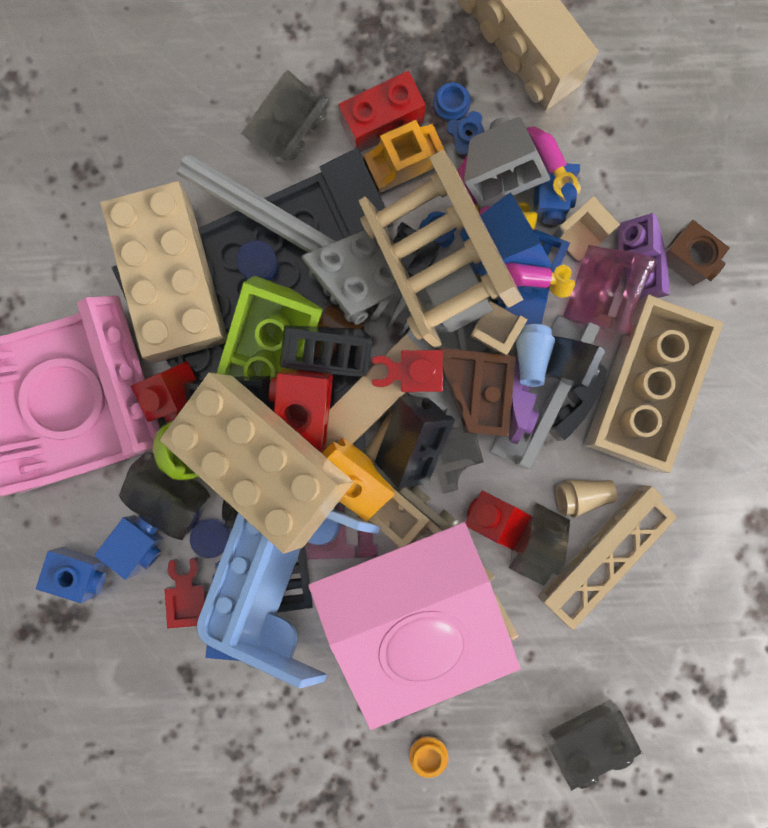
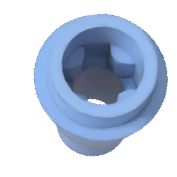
[515,324,555,387]

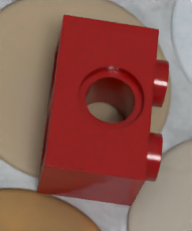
[338,70,426,153]
[269,368,333,453]

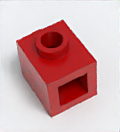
[131,361,196,422]
[465,490,531,551]

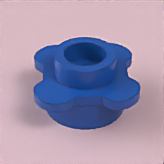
[447,111,485,155]

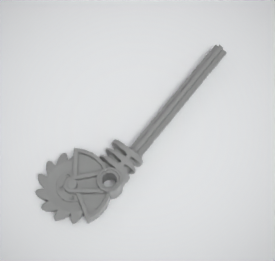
[176,154,501,421]

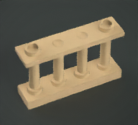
[358,149,523,348]

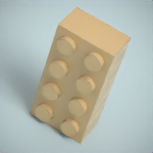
[458,0,599,111]
[100,181,228,363]
[584,295,724,473]
[160,372,354,554]

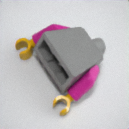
[457,117,581,212]

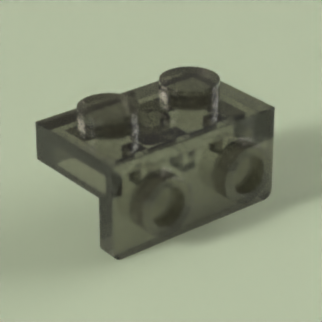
[240,70,329,163]

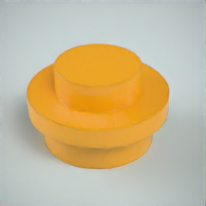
[409,736,448,778]

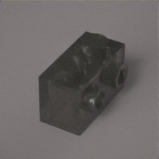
[542,699,643,791]

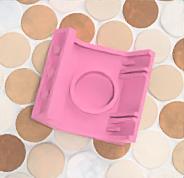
[0,296,160,497]
[308,522,521,730]

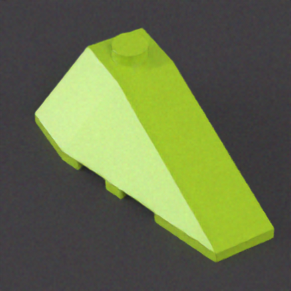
[217,276,323,380]

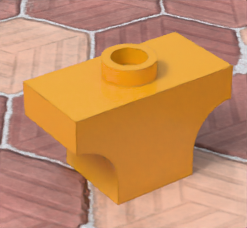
[363,120,447,193]
[322,437,395,522]

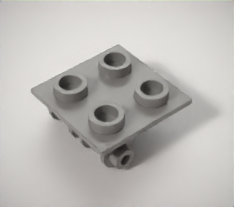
[302,230,401,325]

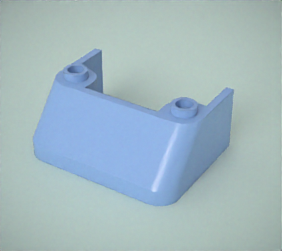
[197,508,381,688]

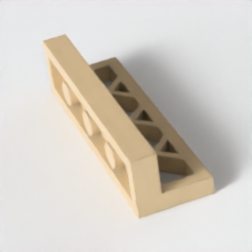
[537,485,678,630]

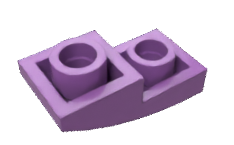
[618,213,670,303]
[508,354,539,444]

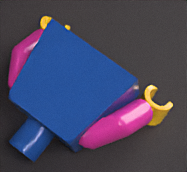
[460,192,576,298]

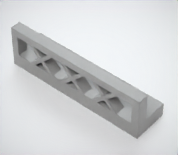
[489,315,600,469]

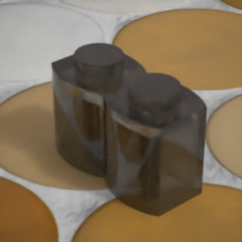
[119,451,211,540]

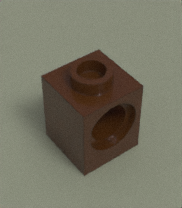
[665,220,730,286]

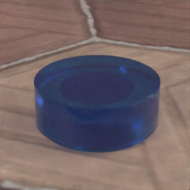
[236,241,277,280]
[190,519,230,558]

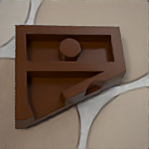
[437,348,516,437]

